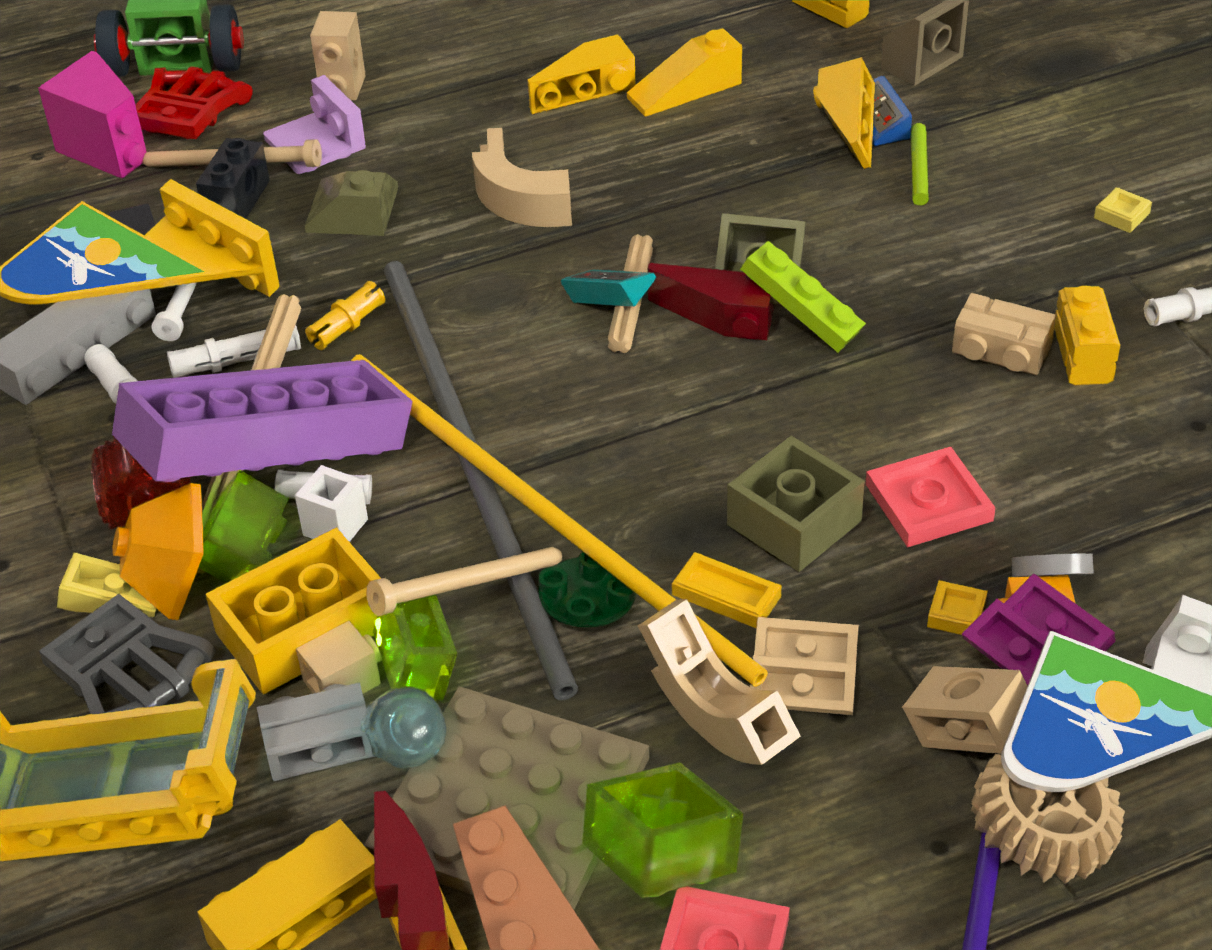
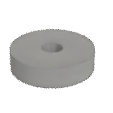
[1011,553,1094,577]

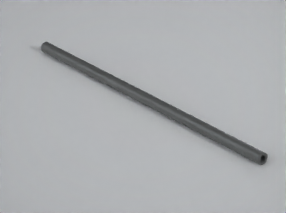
[384,261,578,700]

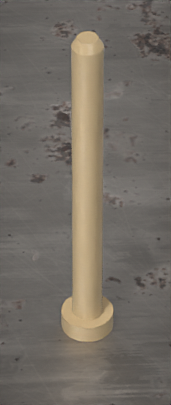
[143,139,322,167]

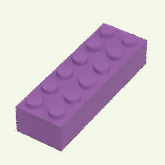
[112,360,413,482]

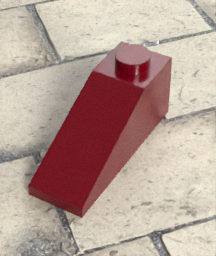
[647,263,774,341]

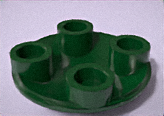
[538,551,636,628]

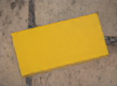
[672,552,782,629]

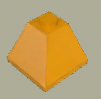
[113,483,204,620]

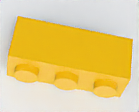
[197,819,377,950]

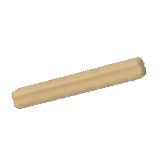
[608,234,653,353]

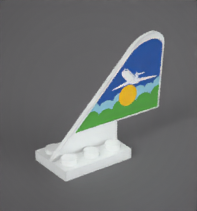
[1001,595,1212,792]

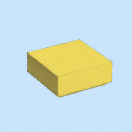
[1094,187,1152,233]

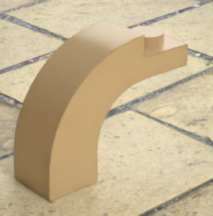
[472,128,572,227]
[638,599,800,765]

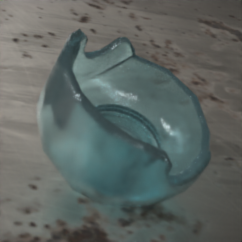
[361,687,447,768]

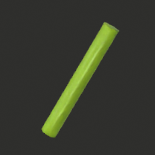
[911,123,929,205]

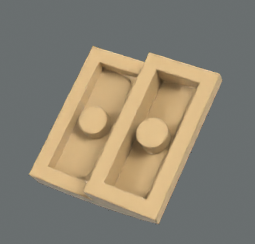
[750,617,859,715]

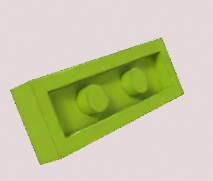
[740,241,866,353]

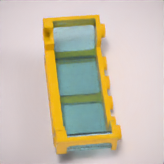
[0,659,256,861]

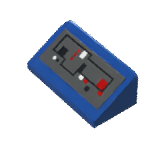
[872,76,912,146]

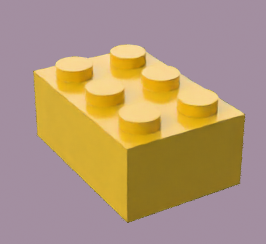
[206,527,394,695]

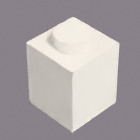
[295,465,368,542]

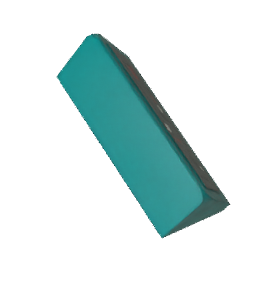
[561,269,656,307]

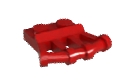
[136,66,253,139]

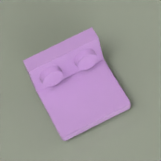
[263,75,366,174]

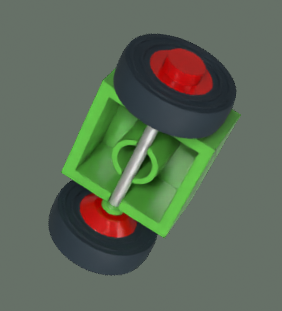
[94,0,244,77]

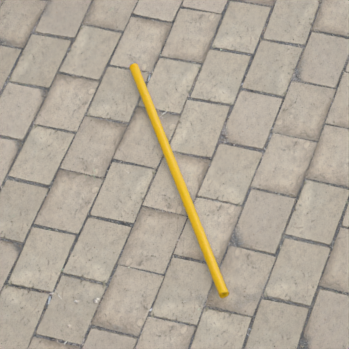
[351,354,768,687]

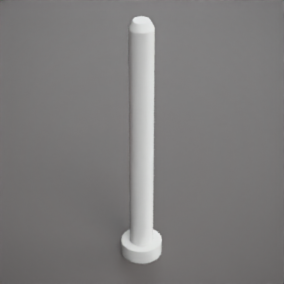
[152,282,197,341]

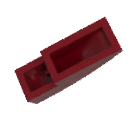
[374,791,450,950]

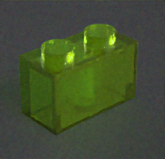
[198,470,289,583]
[373,595,457,700]

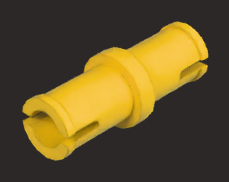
[305,281,385,350]

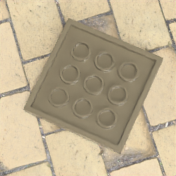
[364,686,650,910]

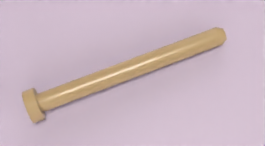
[367,547,562,616]

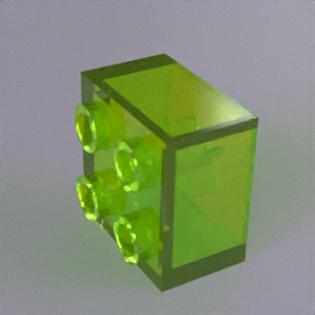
[582,762,743,898]

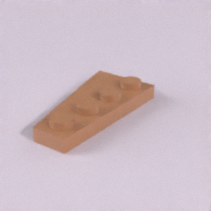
[453,805,600,950]

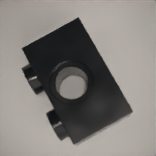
[196,138,270,219]

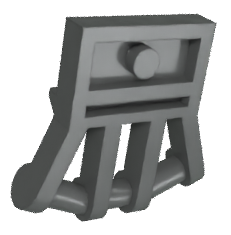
[39,594,216,714]

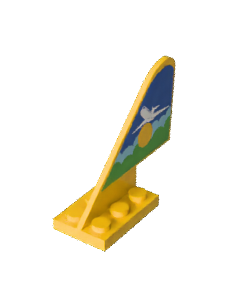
[0,179,280,304]

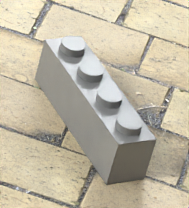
[0,289,156,405]

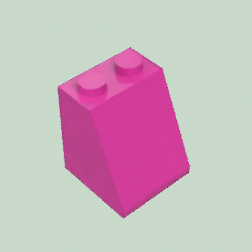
[38,51,147,179]

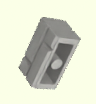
[257,682,377,782]

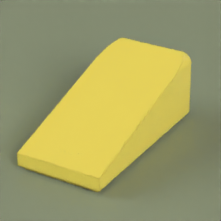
[57,552,157,617]

